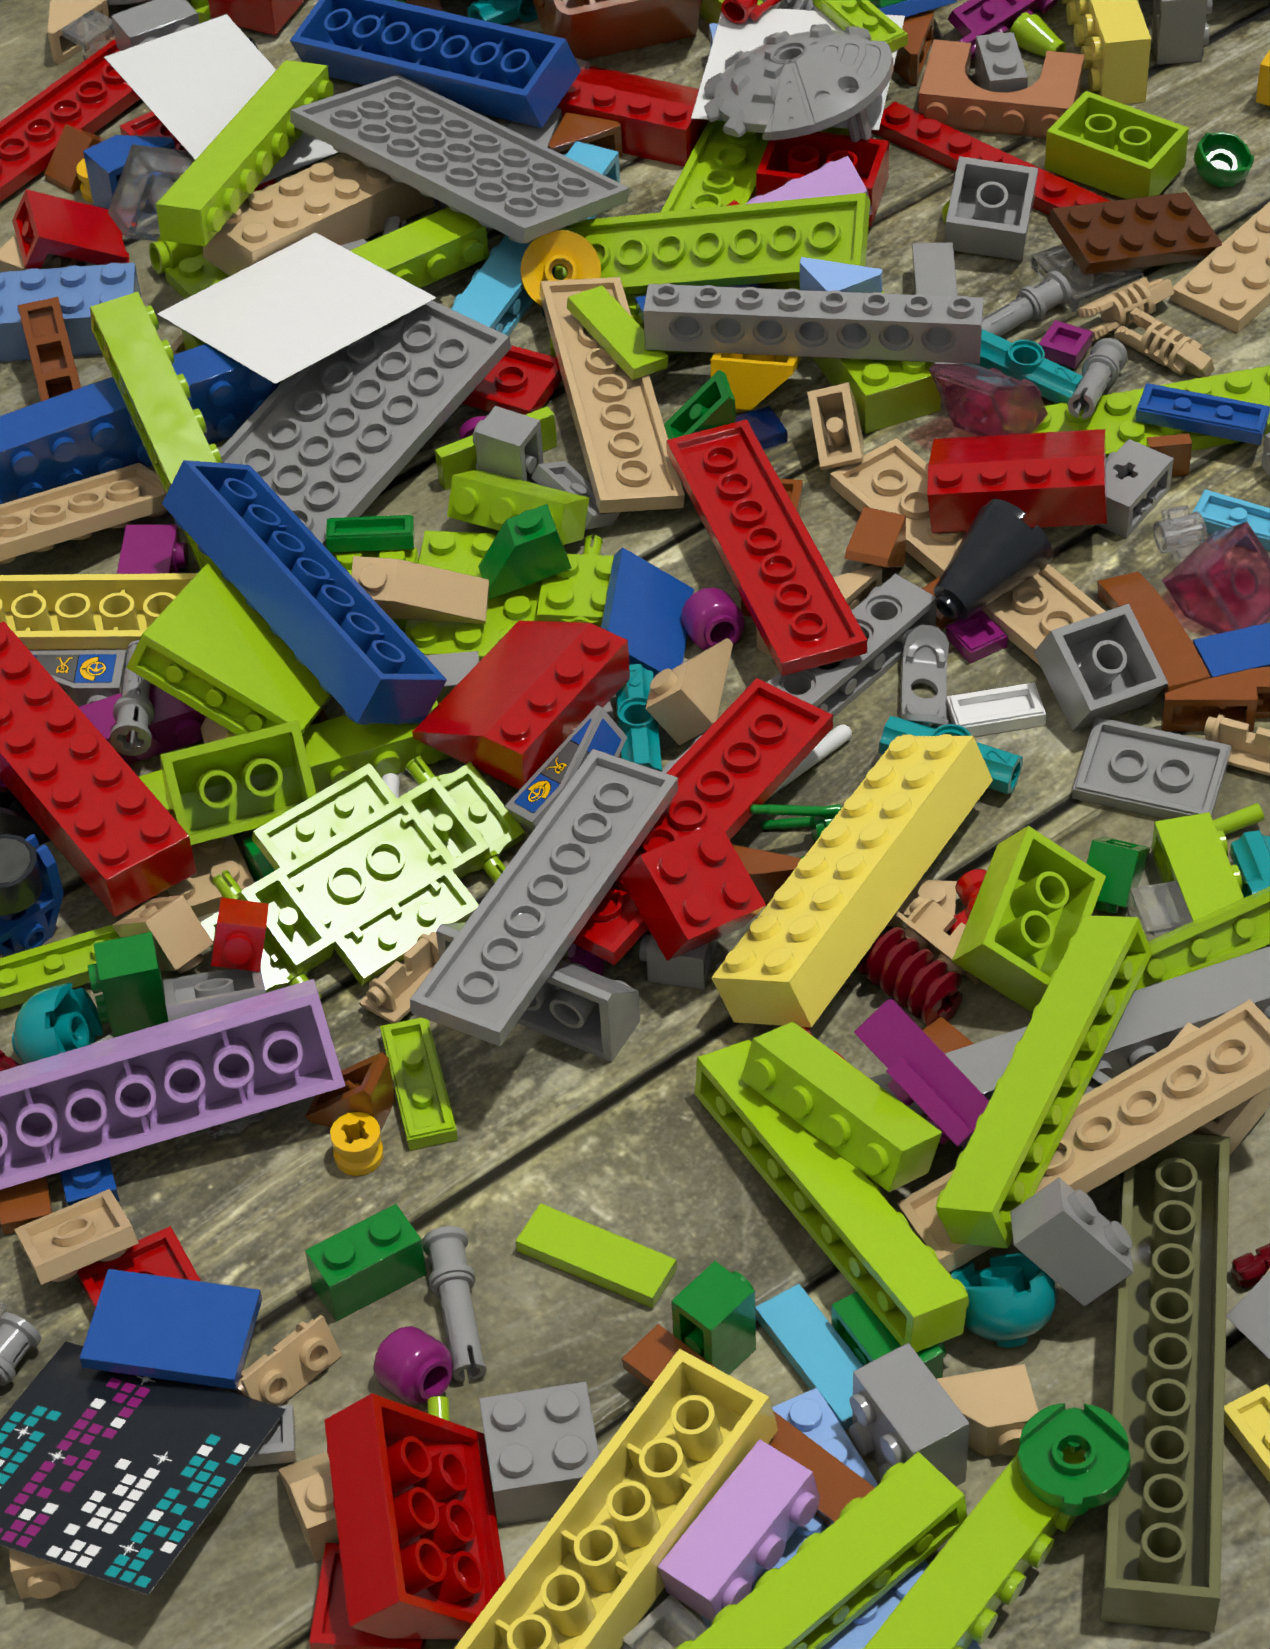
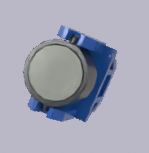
[0,834,64,957]

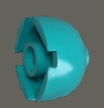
[12,983,103,1064]
[951,1253,1057,1348]

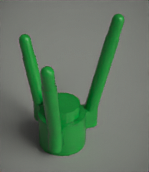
[750,804,843,858]

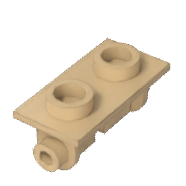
[1204,714,1270,776]
[895,897,979,985]
[359,932,439,1023]
[233,1315,342,1406]

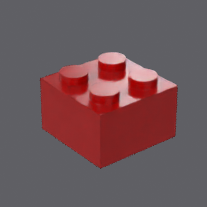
[620,822,766,961]

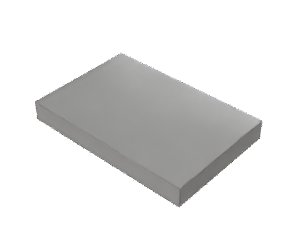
[1072,717,1232,819]

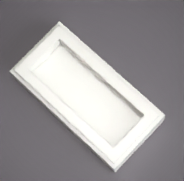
[946,682,1046,737]

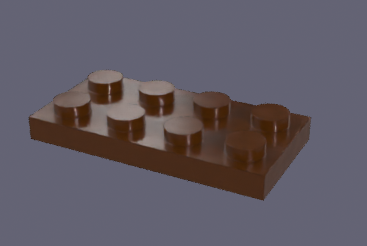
[1048,192,1222,275]

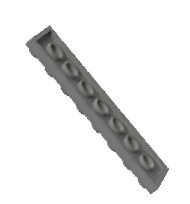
[410,749,678,1046]

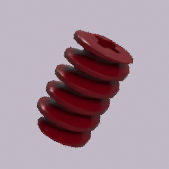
[857,927,962,1026]

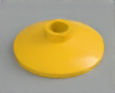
[520,230,601,307]

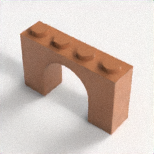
[918,39,1085,138]

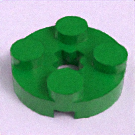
[1018,1403,1131,1516]

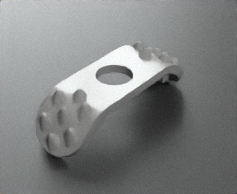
[901,625,949,729]

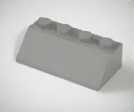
[436,922,640,1062]

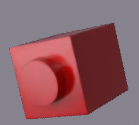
[211,897,269,972]

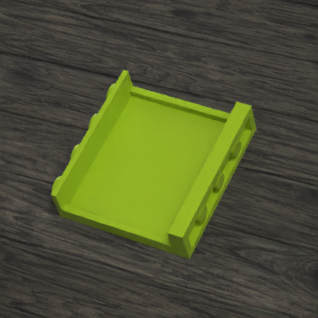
[126,564,332,735]

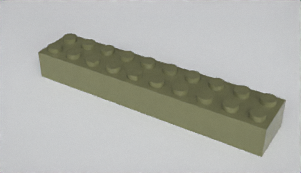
[1100,1134,1230,1632]

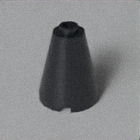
[934,499,1054,620]

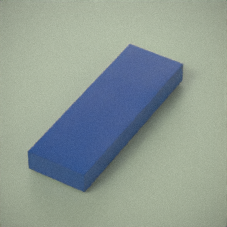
[1135,383,1270,445]

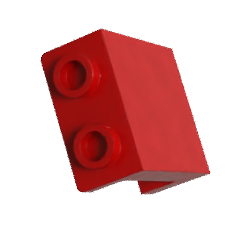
[12,189,130,269]

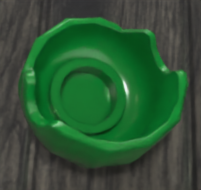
[1193,131,1254,188]

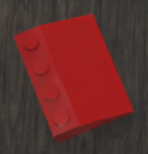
[556,66,708,167]
[927,429,1107,533]
[412,620,630,790]
[324,1393,506,1640]

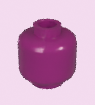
[681,588,745,651]
[373,1326,453,1405]

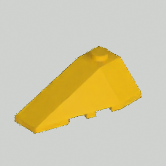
[710,353,800,414]

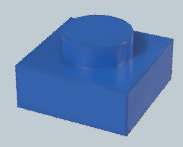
[60,1157,120,1206]

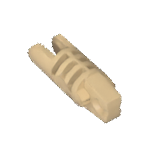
[1077,277,1174,342]
[1114,307,1215,378]

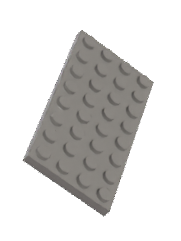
[290,75,629,243]
[219,301,512,547]

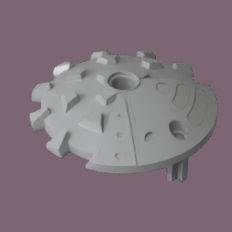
[704,24,894,142]

